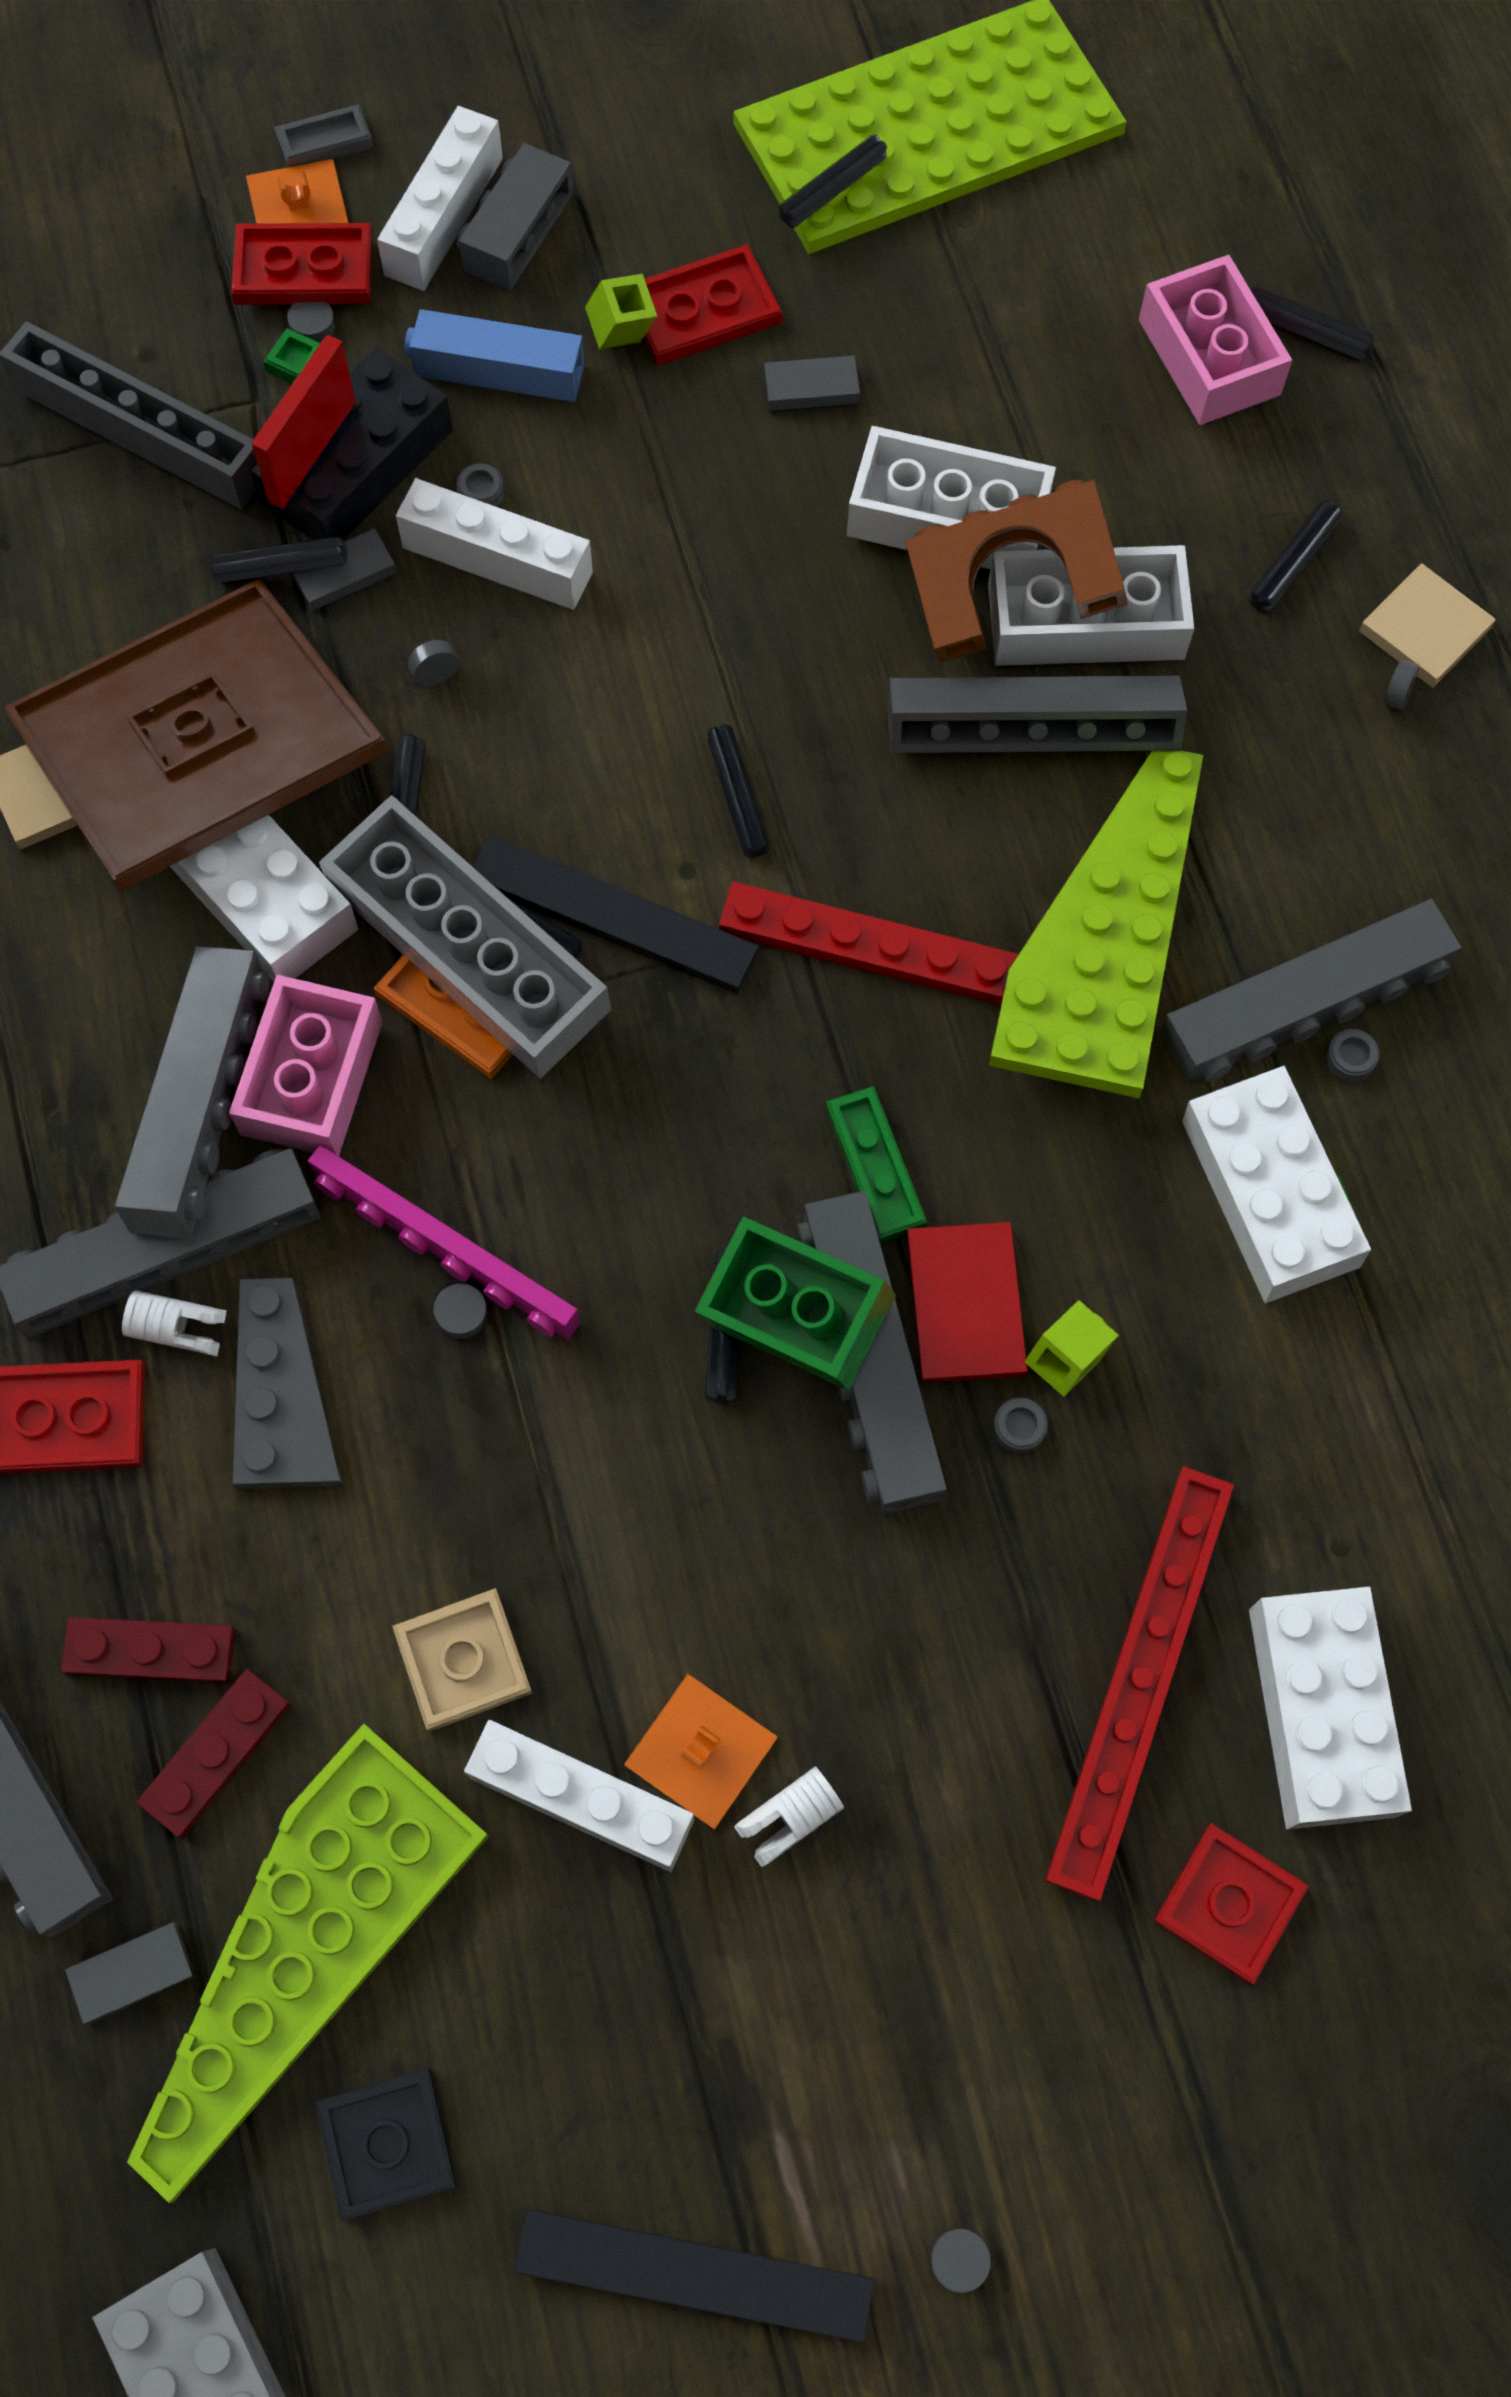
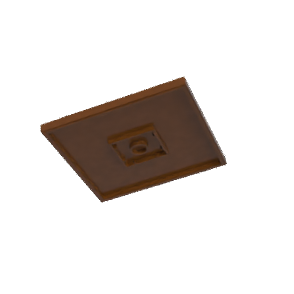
[3,579,389,892]

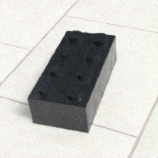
[251,347,453,540]

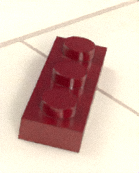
[61,1617,236,1684]
[136,1668,292,1839]

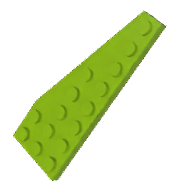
[989,750,1203,1098]
[127,1724,489,2203]

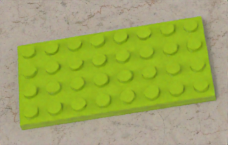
[733,0,1127,254]

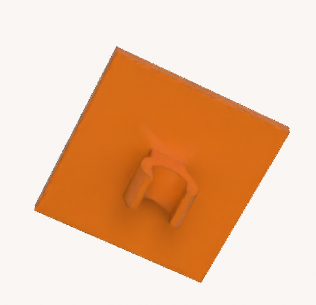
[246,159,348,223]
[624,1674,778,1830]

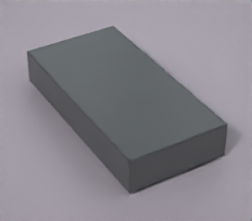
[274,104,373,167]
[764,355,860,411]
[291,528,397,611]
[65,1922,196,2025]

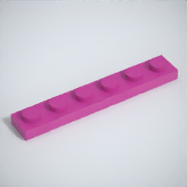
[308,1145,580,1341]

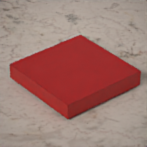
[1152,1823,1309,1985]

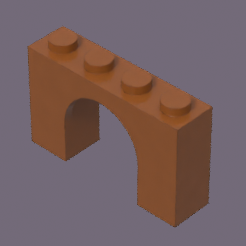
[905,480,1128,663]

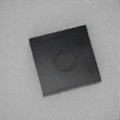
[315,2068,457,2222]

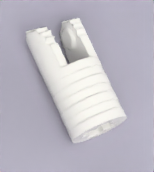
[122,1290,227,1356]
[734,1766,844,1867]

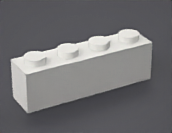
[377,106,503,291]
[396,478,593,610]
[464,1720,694,1872]

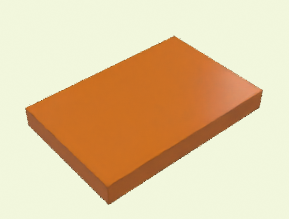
[373,955,513,1080]

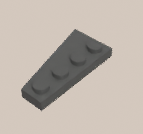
[232,1278,343,1489]

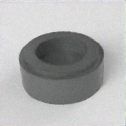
[287,302,335,343]
[456,463,504,507]
[408,640,459,686]
[1384,660,1420,711]
[1325,1029,1380,1082]
[434,1284,488,1339]
[993,1398,1048,1454]
[930,2228,991,2293]

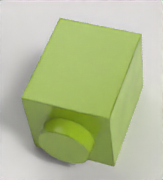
[585,274,657,350]
[1024,1300,1119,1397]

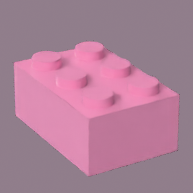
[1139,254,1292,425]
[229,974,383,1156]

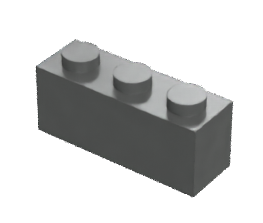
[457,142,574,291]

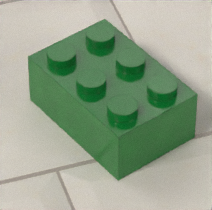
[694,1216,896,1391]

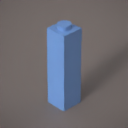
[405,309,585,402]

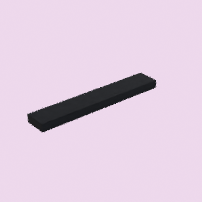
[472,835,758,994]
[514,2209,874,2342]

